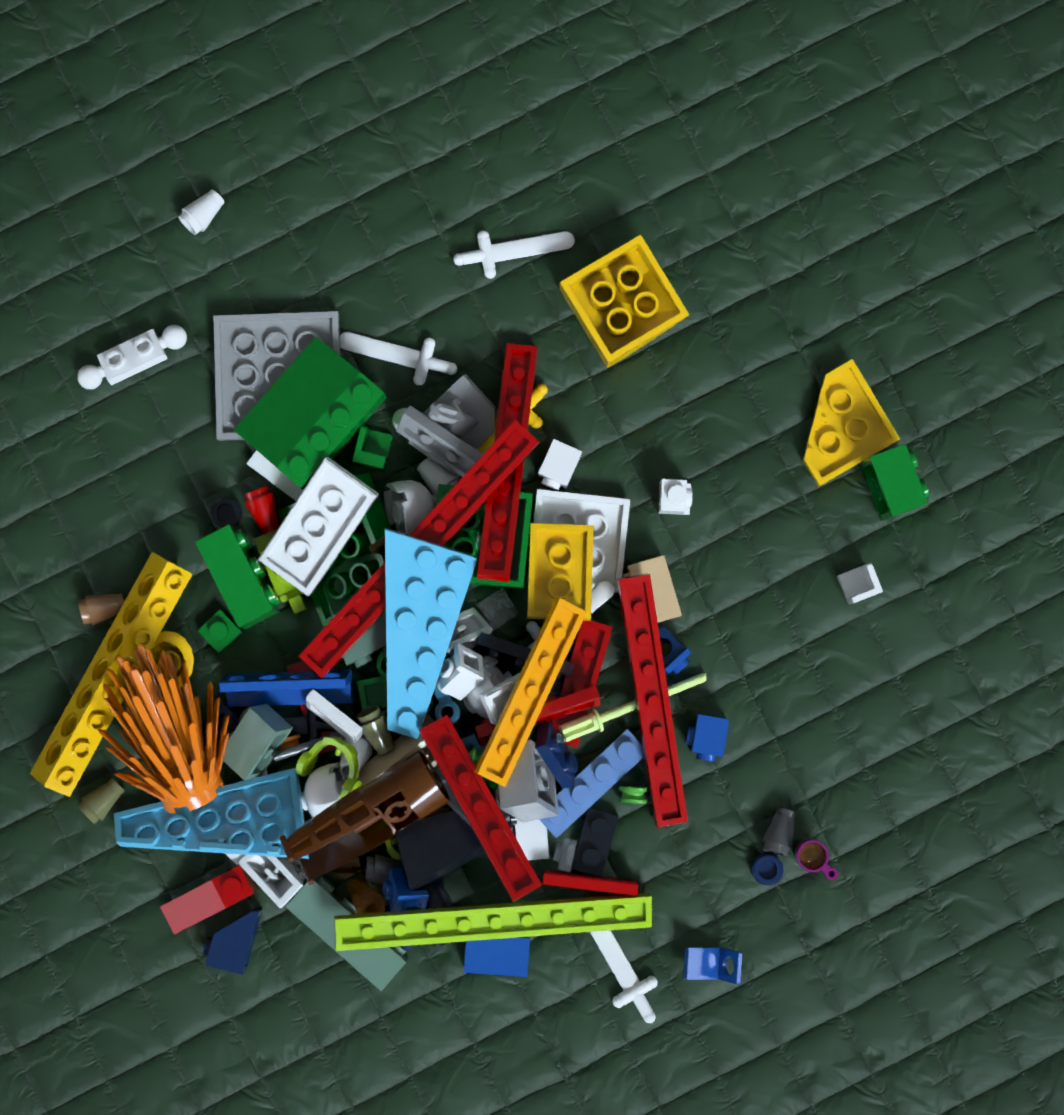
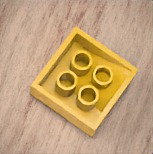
[559,235,689,368]

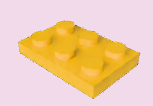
[527,523,594,621]

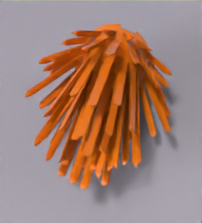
[99,644,229,814]

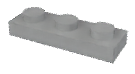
[396,405,482,477]

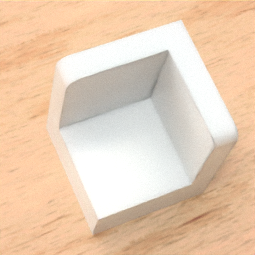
[837,563,883,605]

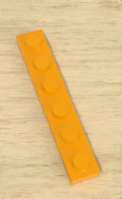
[474,597,587,787]

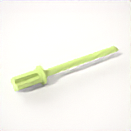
[559,673,707,742]

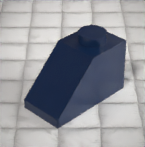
[203,908,263,975]

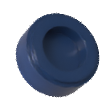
[751,853,784,886]

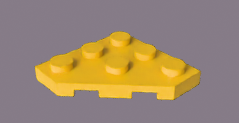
[802,359,900,487]

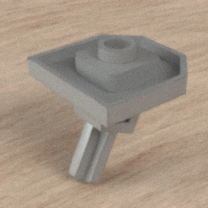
[424,374,497,449]

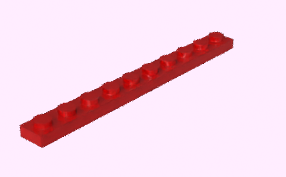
[299,420,540,678]

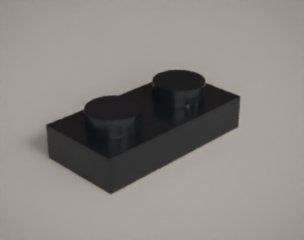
[571,807,619,877]

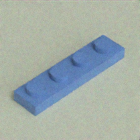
[539,729,644,838]

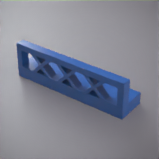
[219,669,354,707]

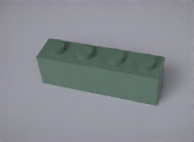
[286,876,408,991]

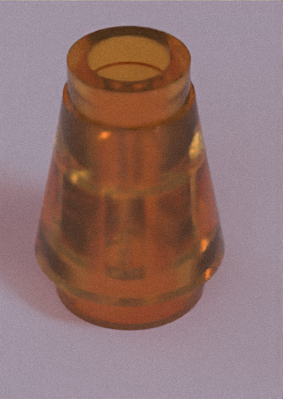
[348,879,385,914]

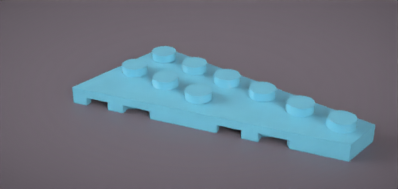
[385,528,478,739]
[114,768,309,859]

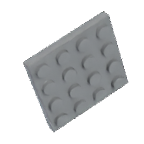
[213,311,340,441]

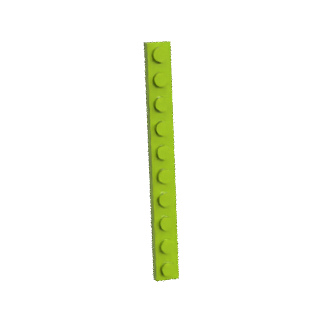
[334,893,652,951]

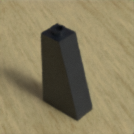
[394,800,517,891]

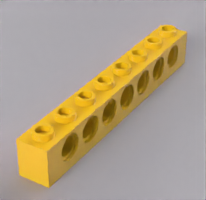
[29,552,192,797]

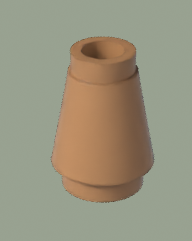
[78,593,124,626]

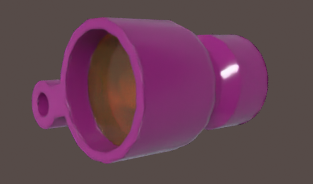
[794,839,838,880]

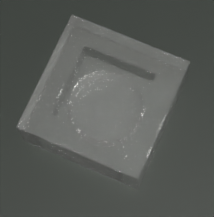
[553,836,577,872]

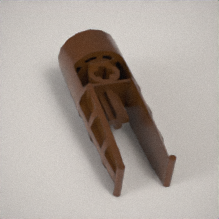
[280,750,450,885]

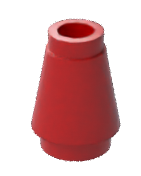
[244,486,280,534]

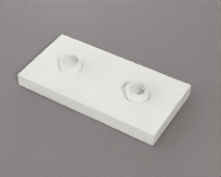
[258,457,379,596]

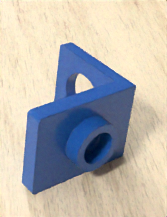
[659,626,692,674]
[683,947,742,984]

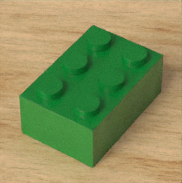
[195,525,281,629]

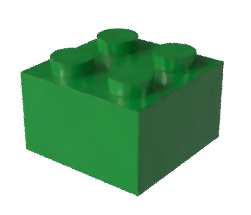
[860,444,929,522]

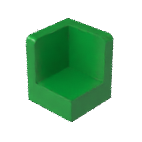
[352,426,393,472]

